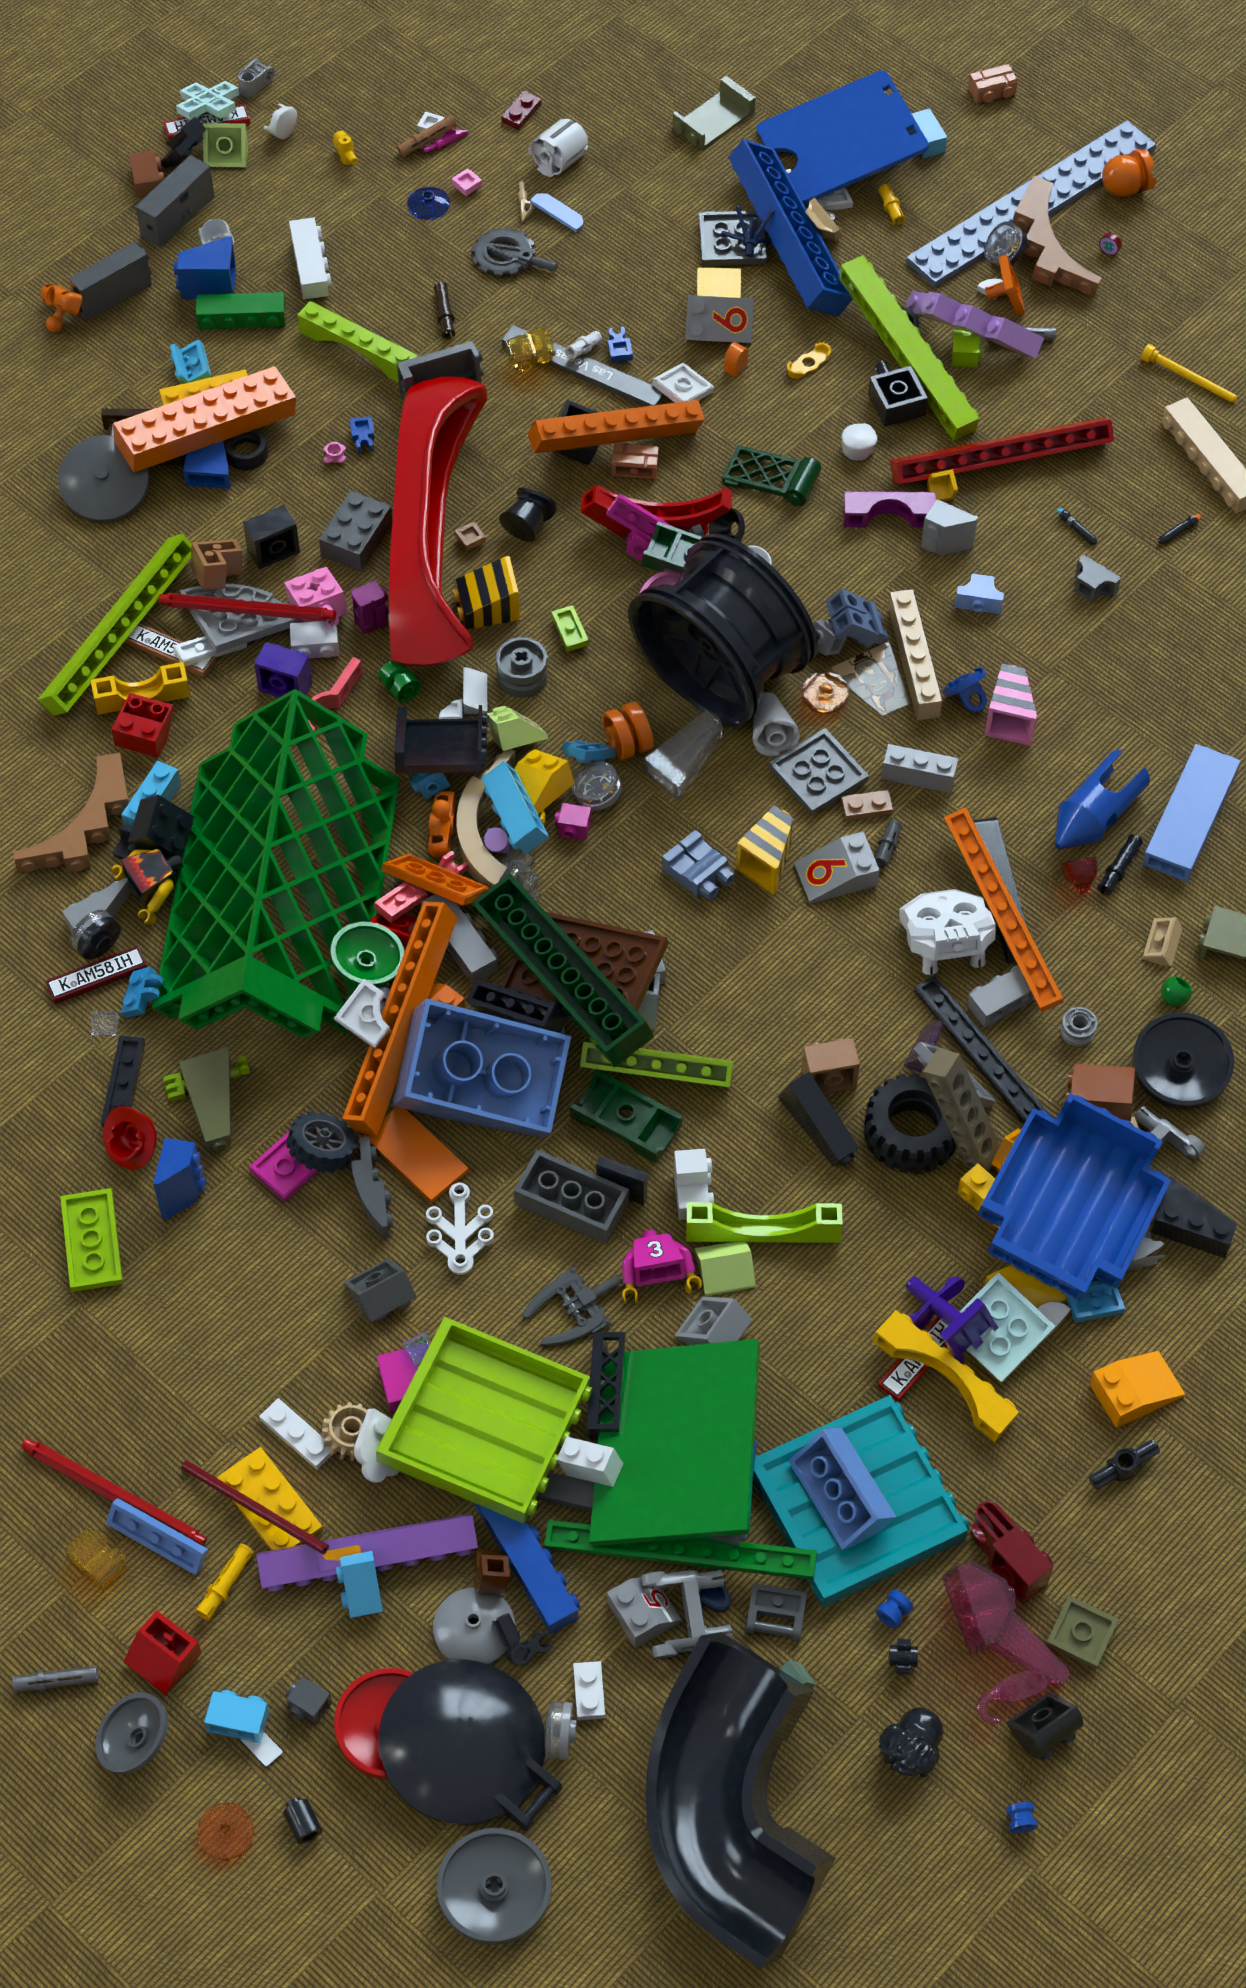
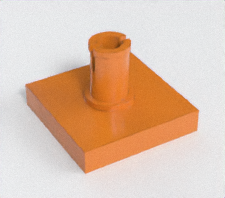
[985,254,1026,316]

